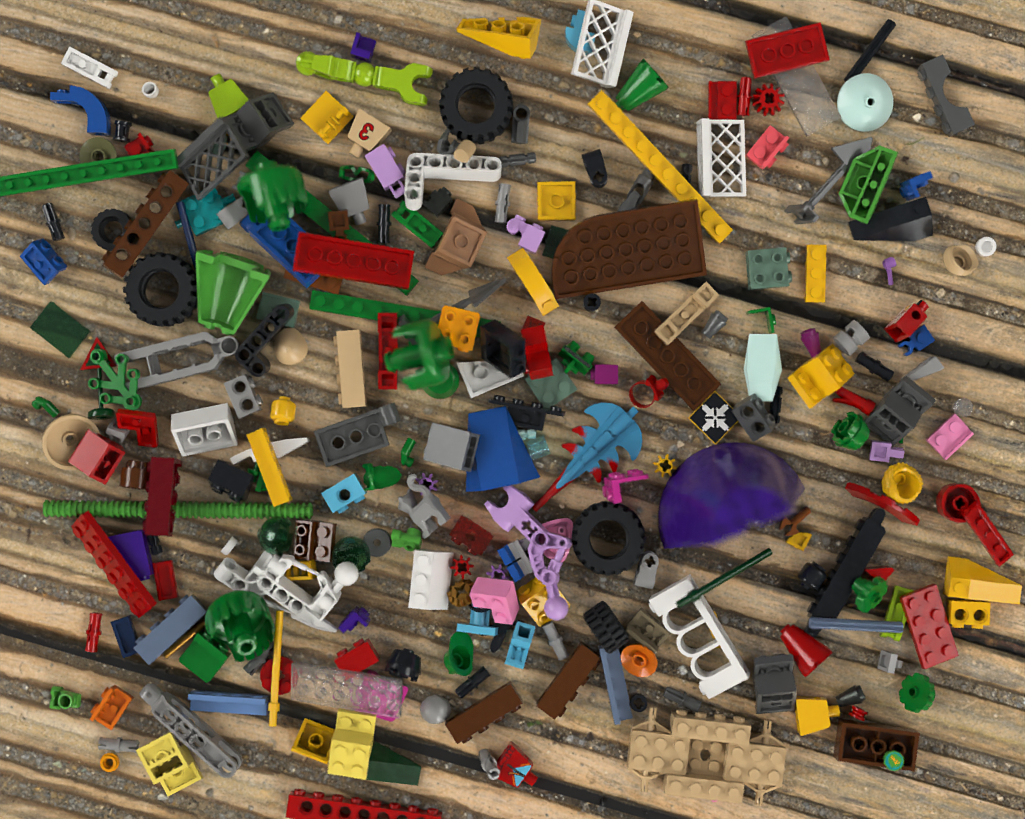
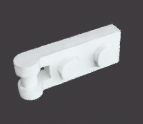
[61,46,119,89]

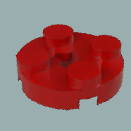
[260,656,299,695]

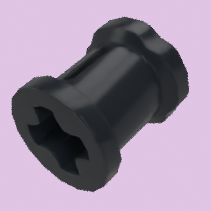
[112,120,132,143]
[583,293,601,311]

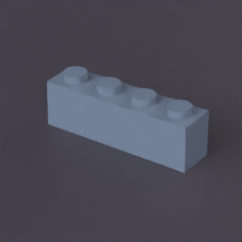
[133,594,208,665]

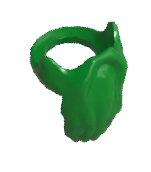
[362,463,402,491]

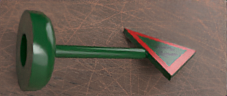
[80,337,118,420]

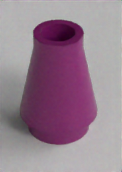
[800,328,821,358]

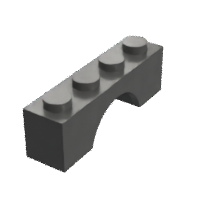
[917,55,975,137]

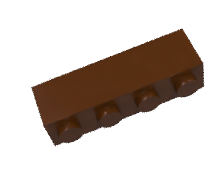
[536,642,601,720]
[445,681,523,744]

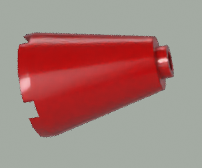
[780,624,833,678]

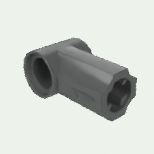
[511,104,530,144]

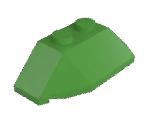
[839,146,898,224]

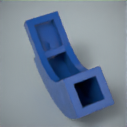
[50,85,111,136]

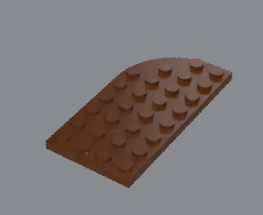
[552,199,707,300]

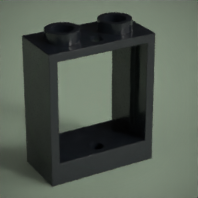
[480,320,526,378]

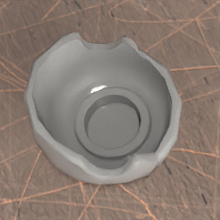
[420,695,451,724]

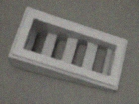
[901,356,944,381]

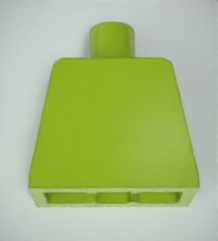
[208,74,249,118]

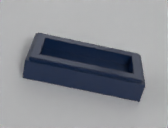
[111,615,138,658]

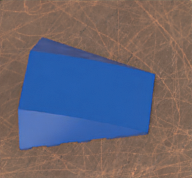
[466,406,540,492]

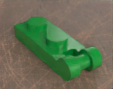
[391,200,443,248]

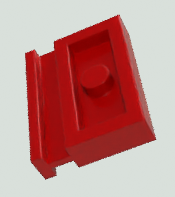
[708,81,737,120]

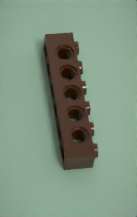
[101,170,189,279]

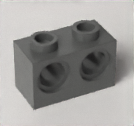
[732,393,776,442]

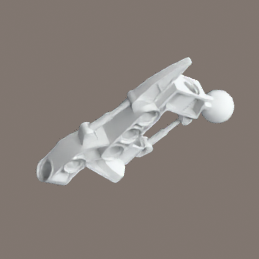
[214,549,358,632]

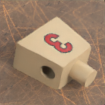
[347,108,392,158]

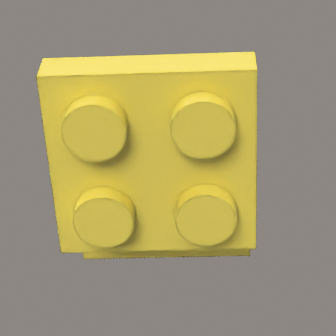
[328,707,377,780]
[136,731,203,796]

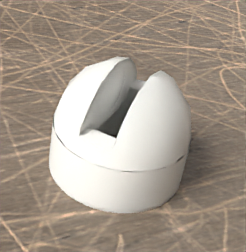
[142,82,159,98]

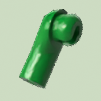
[32,396,60,418]
[401,438,416,468]

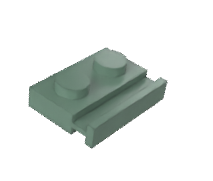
[256,292,301,328]

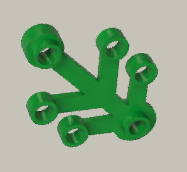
[88,349,142,410]

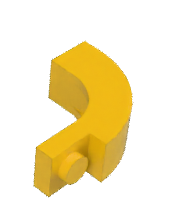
[507,248,559,316]

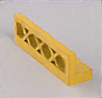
[246,428,293,507]

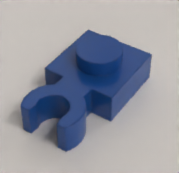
[898,325,935,356]

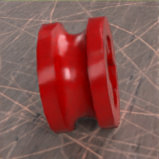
[849,705,868,721]

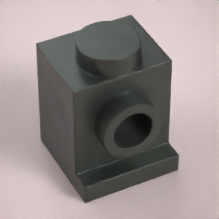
[423,187,453,218]

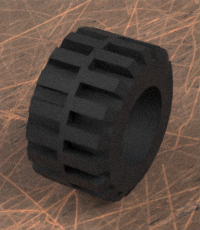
[583,601,630,654]

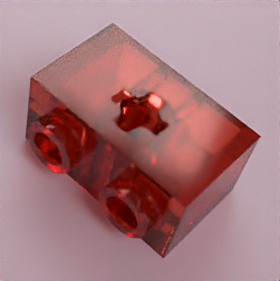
[449,514,494,556]

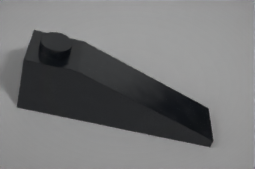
[848,197,933,242]

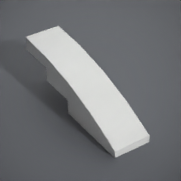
[230,438,311,465]

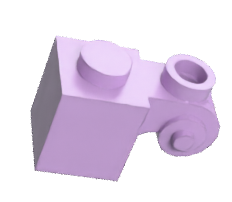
[507,215,545,254]

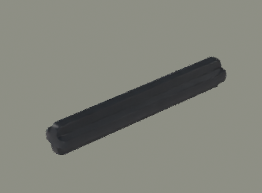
[844,19,896,82]

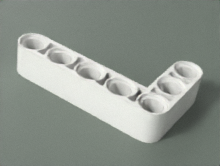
[404,153,502,211]

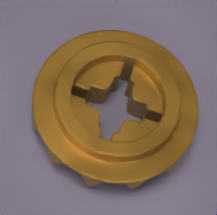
[447,579,474,607]

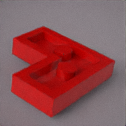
[116,408,159,448]

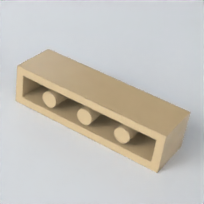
[333,330,367,408]

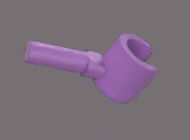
[883,257,897,285]

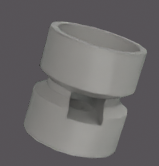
[833,320,870,356]

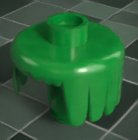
[237,161,308,231]
[384,319,454,390]
[205,590,275,662]

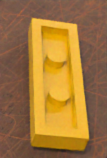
[805,245,827,303]

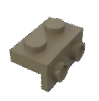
[625,608,671,654]

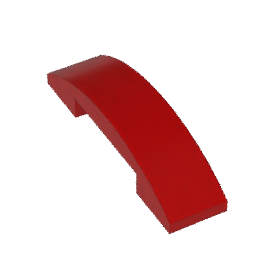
[378,313,398,390]

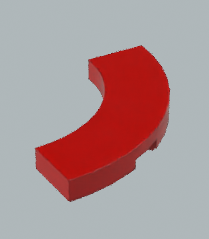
[845,482,920,526]

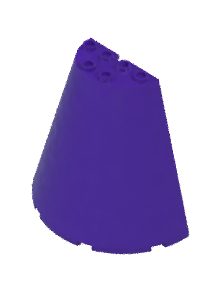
[658,442,805,549]

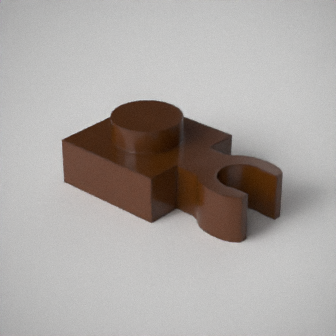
[328,209,350,240]

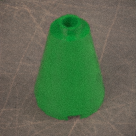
[615,58,669,112]

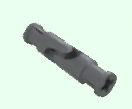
[617,167,655,211]

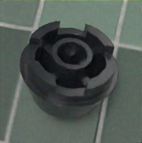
[384,648,421,682]

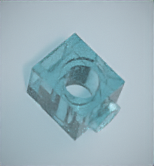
[526,435,551,460]

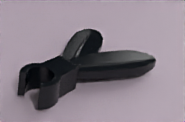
[478,620,520,653]

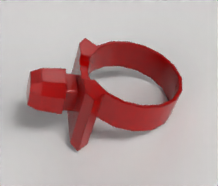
[629,375,669,408]

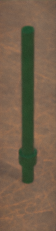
[676,548,773,608]

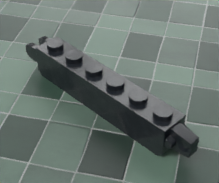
[804,507,886,637]

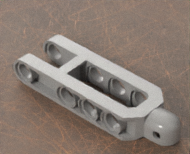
[114,332,240,390]
[139,683,243,778]

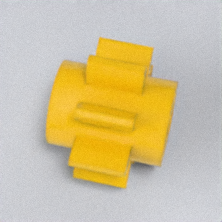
[653,454,677,478]

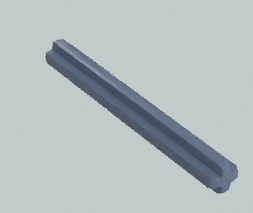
[809,617,904,633]

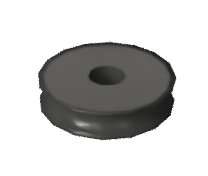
[363,528,392,557]

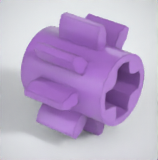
[415,473,438,495]
[486,564,510,580]

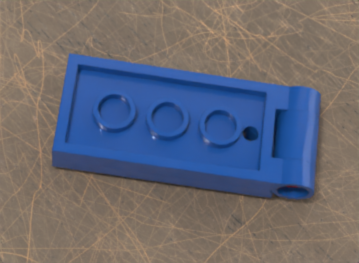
[239,215,321,288]

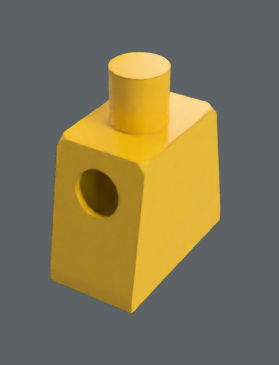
[795,696,840,736]

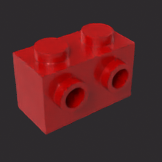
[334,638,380,680]

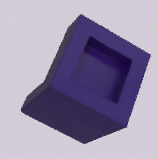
[350,32,376,63]

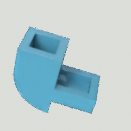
[565,10,596,55]
[505,621,536,669]

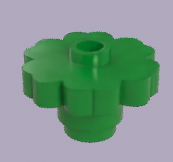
[852,577,888,613]
[899,673,935,713]

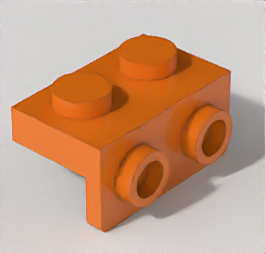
[89,685,134,730]

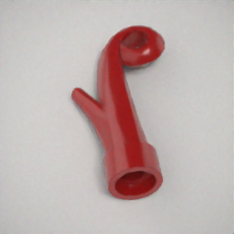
[832,387,876,416]

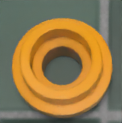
[100,753,120,772]

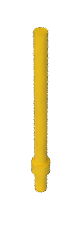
[268,610,284,727]

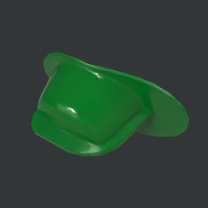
[444,631,474,676]

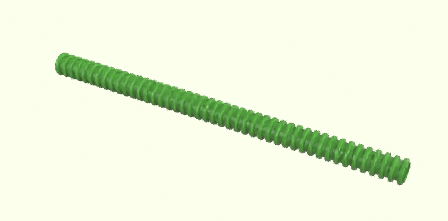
[43,500,313,520]

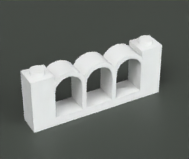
[649,574,750,699]

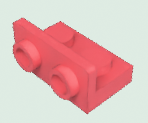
[745,125,789,170]

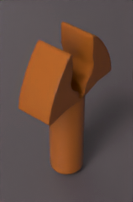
[779,507,811,536]

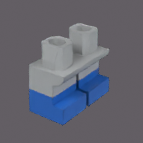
[497,538,533,582]

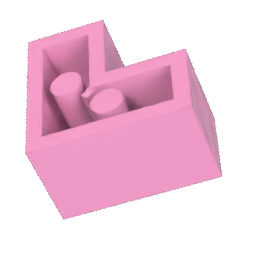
[470,577,520,625]

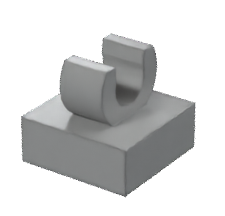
[106,418,131,443]
[877,650,903,674]

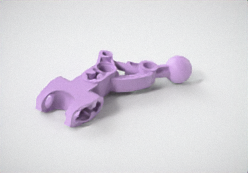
[484,485,572,620]

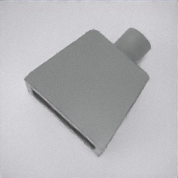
[328,176,369,225]

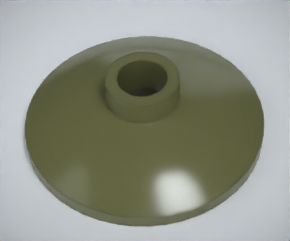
[79,137,117,164]

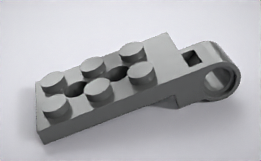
[314,403,401,467]

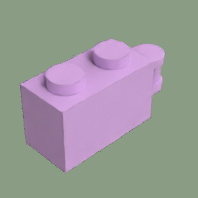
[364,144,406,199]

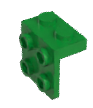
[179,630,232,683]

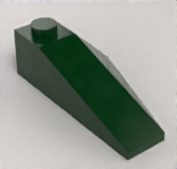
[351,739,421,786]

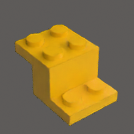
[787,343,855,409]

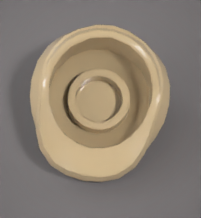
[943,245,979,276]
[274,328,308,365]

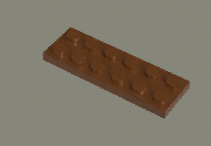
[614,301,721,411]

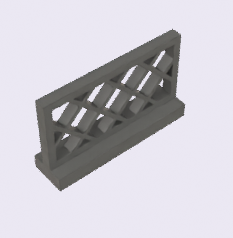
[177,117,249,200]

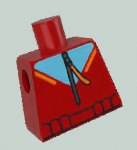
[496,741,538,788]

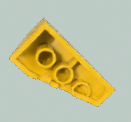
[456,17,541,59]
[943,556,1022,605]

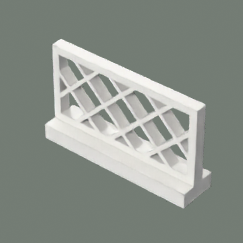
[571,0,634,88]
[696,118,746,198]

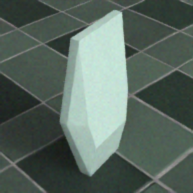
[744,334,782,402]

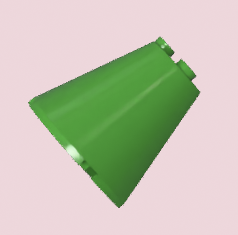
[196,250,271,335]

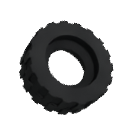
[91,209,135,252]

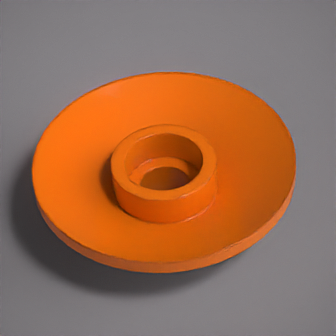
[620,644,658,677]

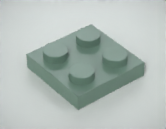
[525,358,578,408]

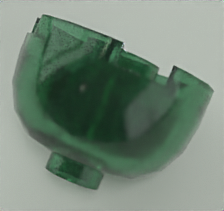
[257,517,293,556]
[332,536,371,573]

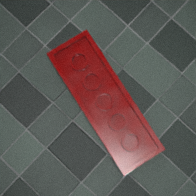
[293,232,414,290]
[71,510,157,618]

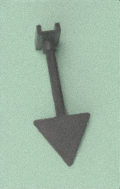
[784,137,873,224]
[398,277,507,344]

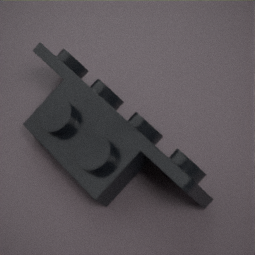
[488,395,566,431]

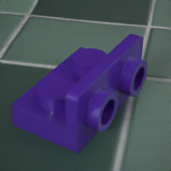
[338,606,370,633]

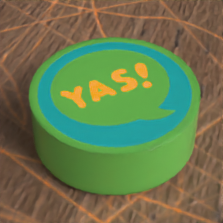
[883,750,904,771]

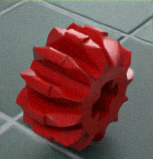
[752,83,785,116]

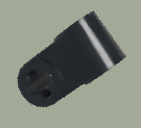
[581,149,607,188]

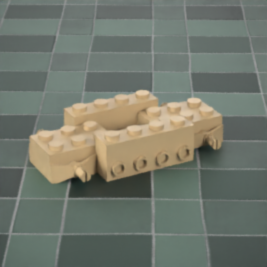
[627,707,786,806]

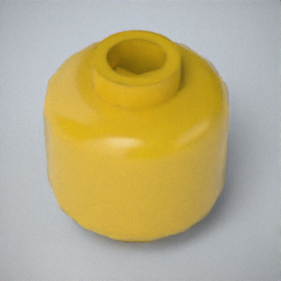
[270,396,296,426]

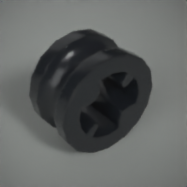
[630,694,647,712]

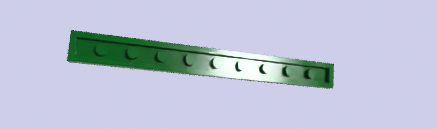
[0,149,179,197]
[309,290,501,338]

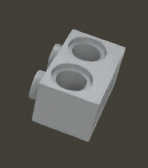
[224,374,263,419]

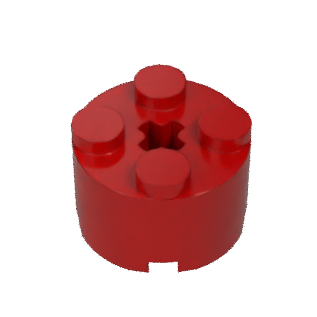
[936,483,980,523]

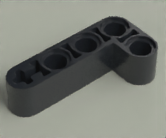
[235,303,294,377]

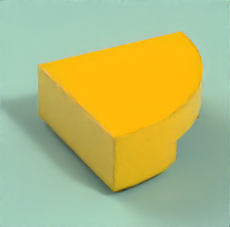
[786,532,812,551]

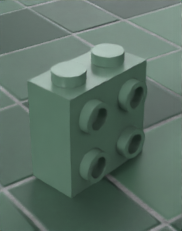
[745,247,792,290]

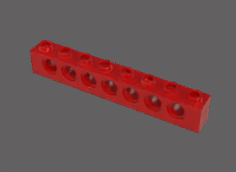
[286,789,442,819]

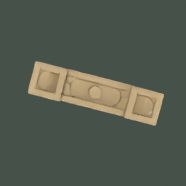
[654,281,719,345]

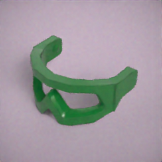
[339,165,375,183]

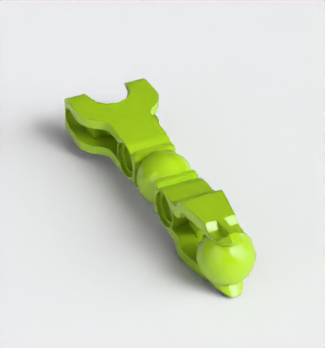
[296,51,433,106]

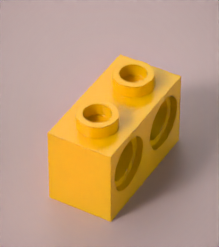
[946,599,990,629]

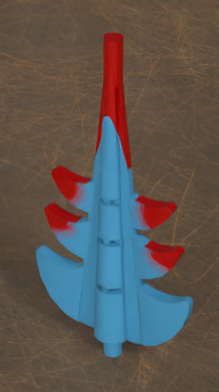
[531,402,643,512]

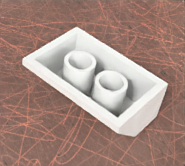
[171,403,238,457]
[408,549,454,610]

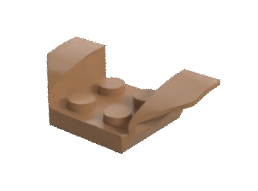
[424,198,487,275]

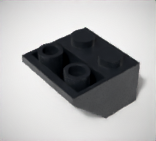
[208,459,254,503]

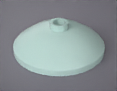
[837,73,893,132]

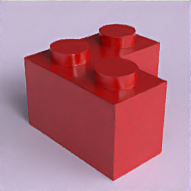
[521,325,553,380]

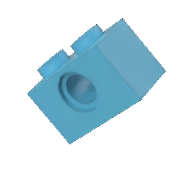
[321,473,367,514]

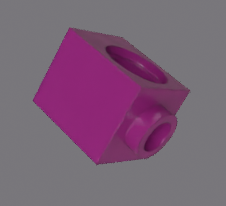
[591,365,618,384]

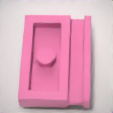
[926,414,974,460]

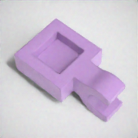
[869,440,904,462]

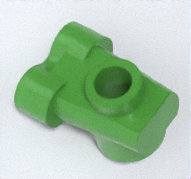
[391,528,422,551]
[50,686,81,710]

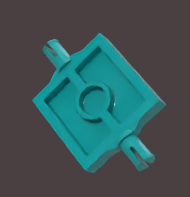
[174,187,236,236]

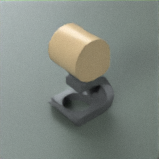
[437,129,476,163]

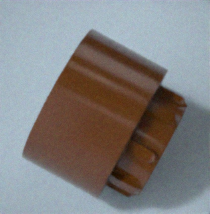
[119,460,150,490]

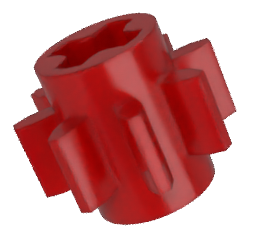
[450,554,474,579]

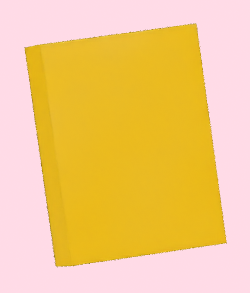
[291,718,335,764]

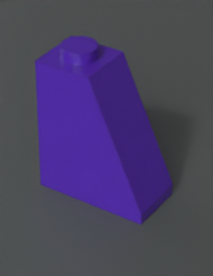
[108,529,154,581]

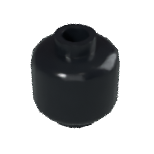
[798,561,827,591]

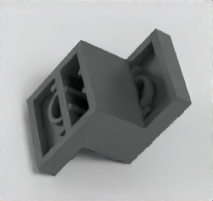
[225,92,295,151]
[864,376,936,447]
[752,654,797,714]

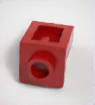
[124,132,154,156]

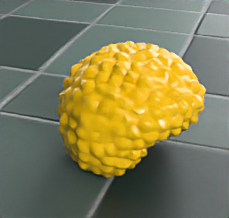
[881,462,923,504]

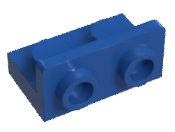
[899,171,933,201]
[20,238,67,285]

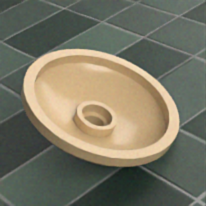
[42,414,100,470]

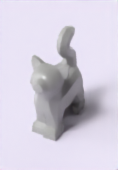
[398,474,451,539]

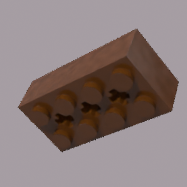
[833,718,920,771]

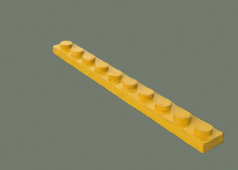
[587,90,733,244]

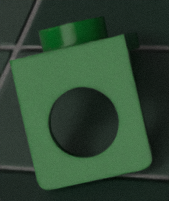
[746,307,776,334]

